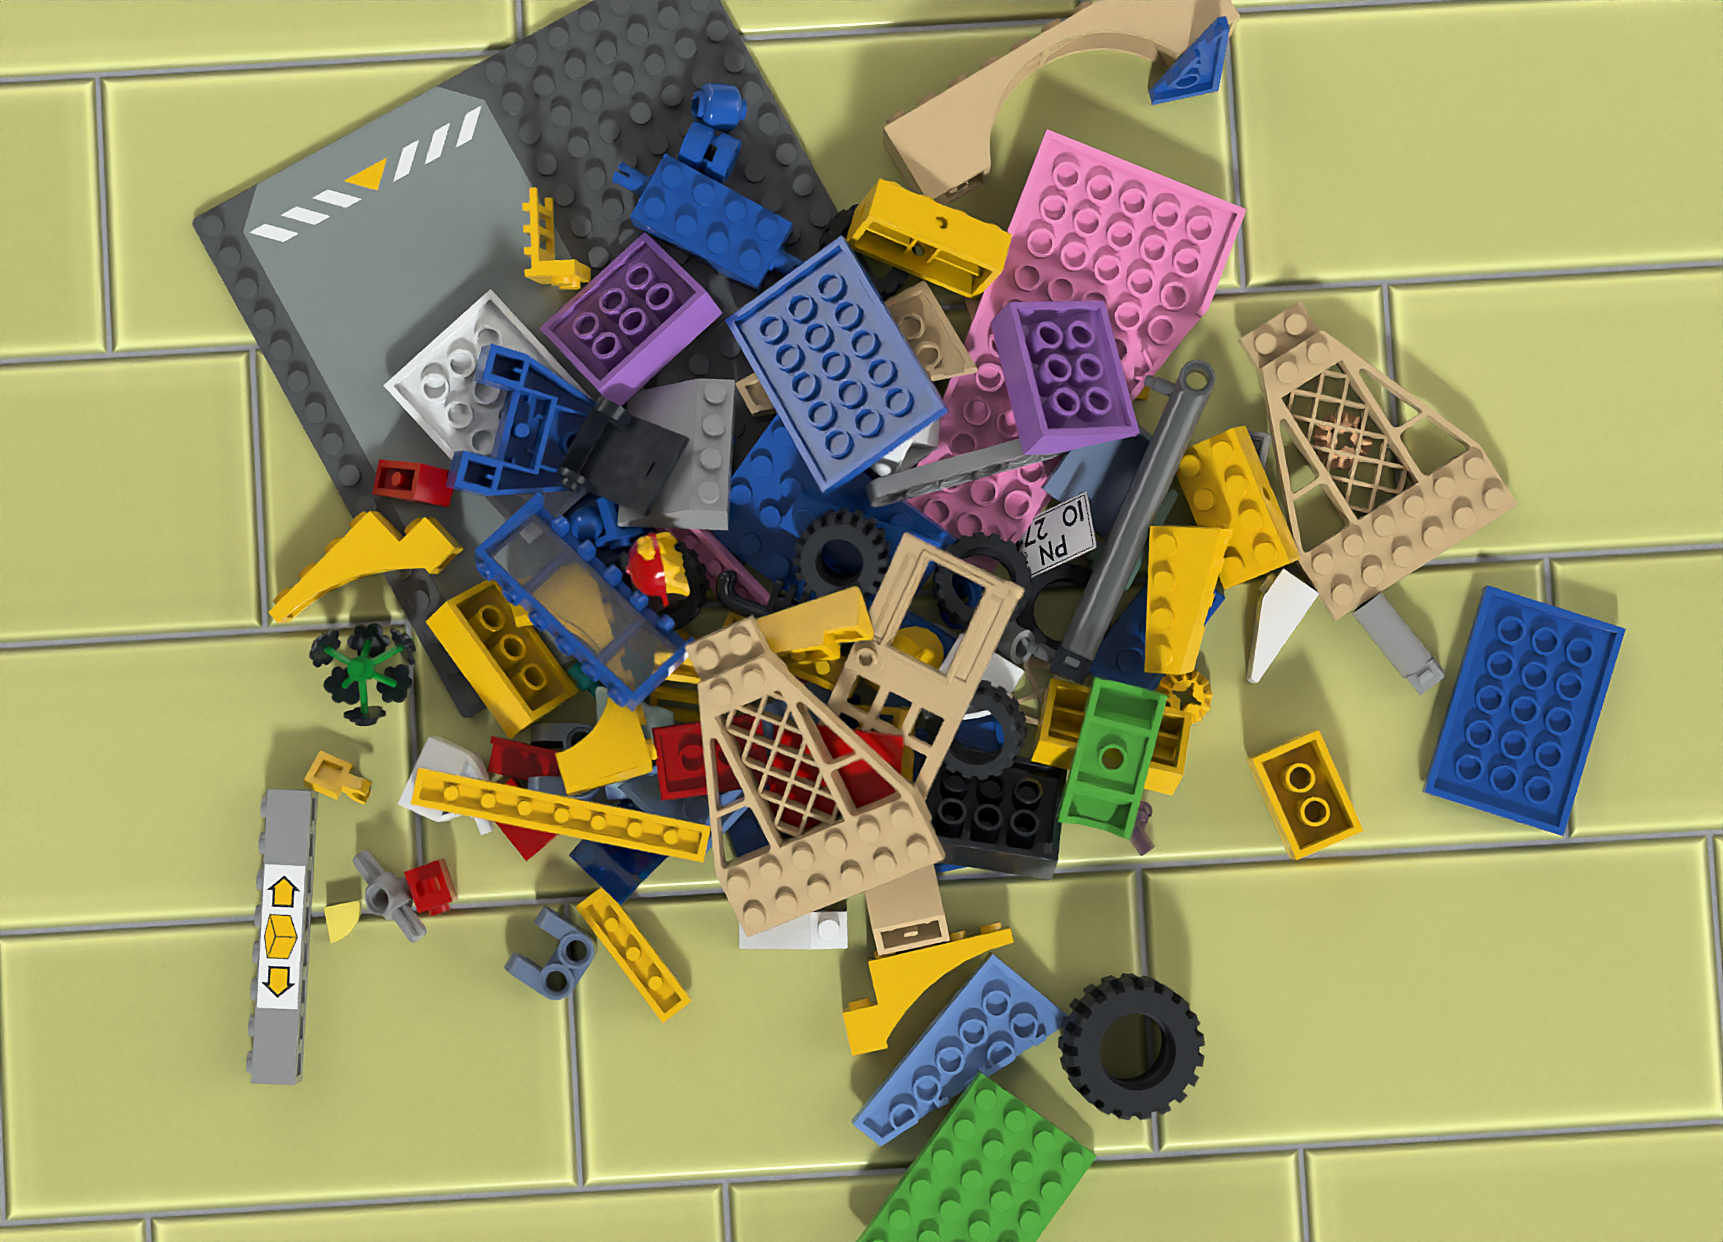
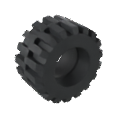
[793,507,891,601]

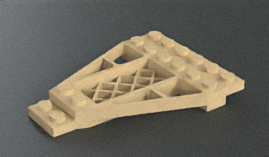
[1238,301,1518,621]
[685,615,946,938]

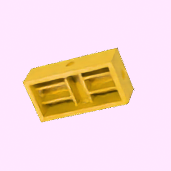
[846,178,1012,300]
[1176,425,1301,590]
[1031,678,1193,795]

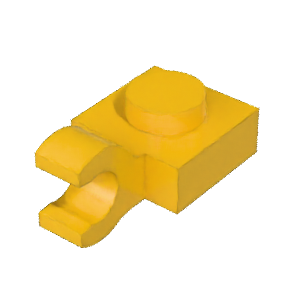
[304,750,372,804]

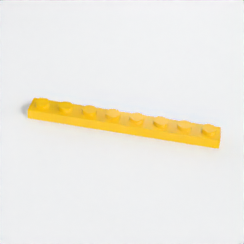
[410,767,711,863]

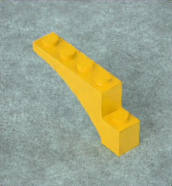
[268,511,464,623]
[842,921,1014,1056]

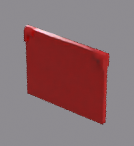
[769,721,905,830]

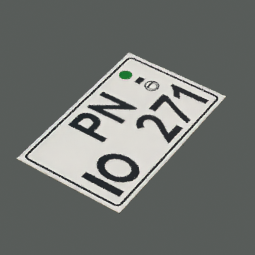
[1015,491,1097,578]

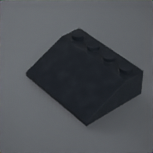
[919,741,1067,880]

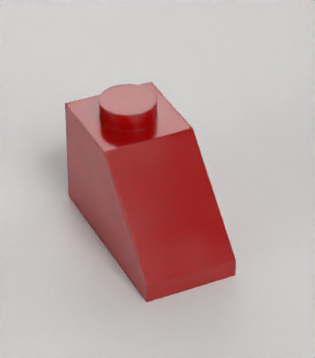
[372,459,454,508]

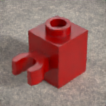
[404,858,458,917]

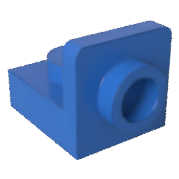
[594,498,644,551]

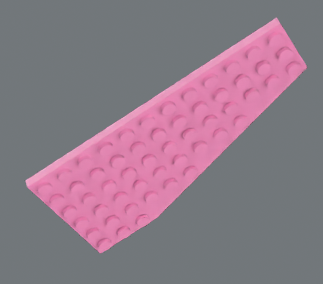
[906,129,1247,572]

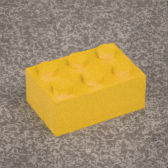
[1246,730,1364,860]

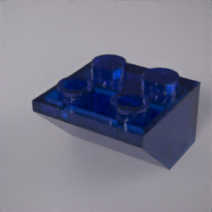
[569,799,669,905]

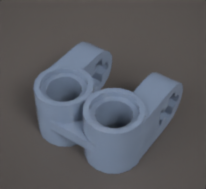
[527,723,600,801]
[504,906,597,1000]

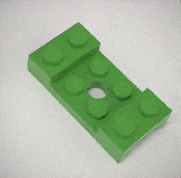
[1056,675,1168,840]

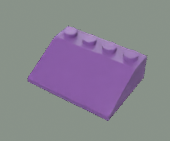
[539,232,722,406]
[990,301,1139,455]

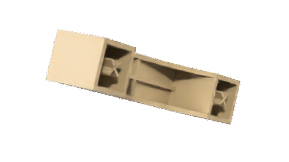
[883,0,1241,206]

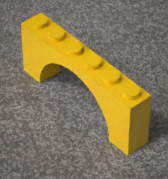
[509,563,657,797]

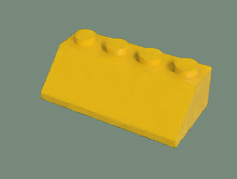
[426,579,579,739]

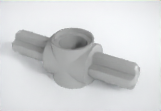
[353,850,427,943]

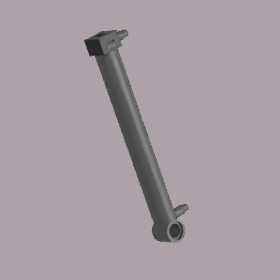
[1026,360,1216,686]

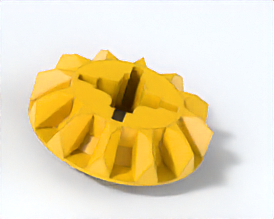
[1156,670,1214,724]

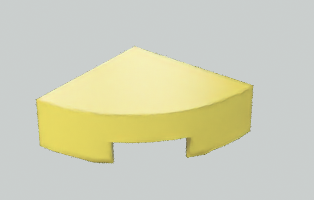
[324,899,362,943]

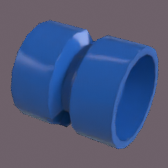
[677,120,742,184]

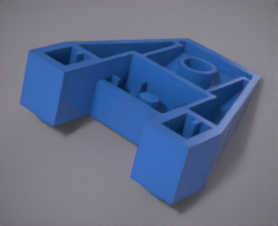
[445,343,595,496]

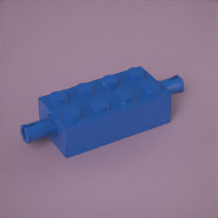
[612,154,804,294]

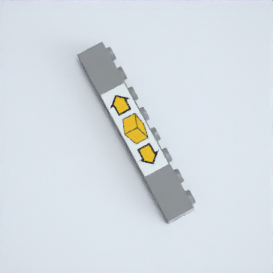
[246,789,318,1085]

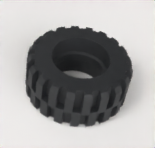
[1058,973,1205,1120]

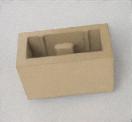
[864,864,950,956]

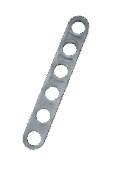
[865,439,1067,507]

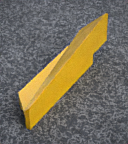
[755,586,874,667]

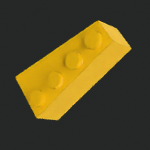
[1144,525,1234,675]

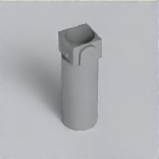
[1352,592,1445,695]

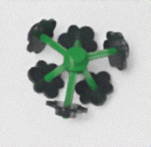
[309,623,416,726]

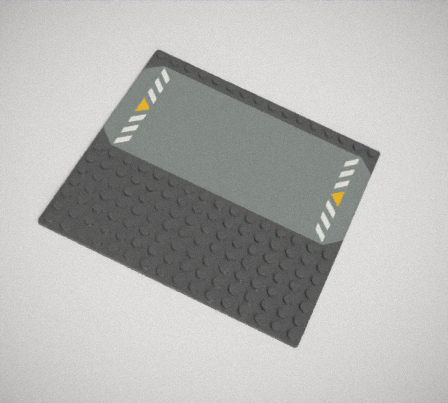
[192,0,942,718]

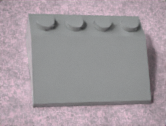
[618,378,736,530]

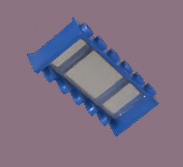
[475,492,695,712]

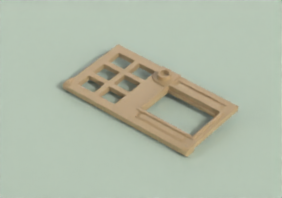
[818,532,1024,802]

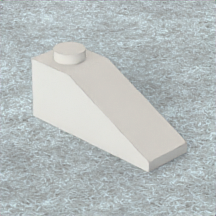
[1246,569,1319,684]
[739,909,848,949]

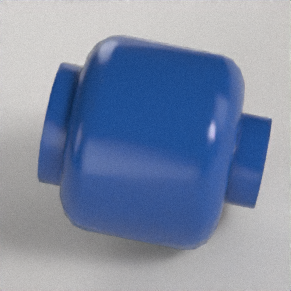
[691,83,747,132]

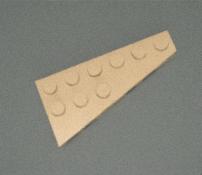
[735,280,978,418]

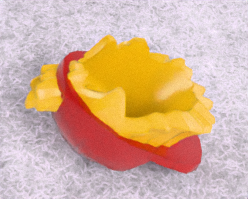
[626,532,690,607]

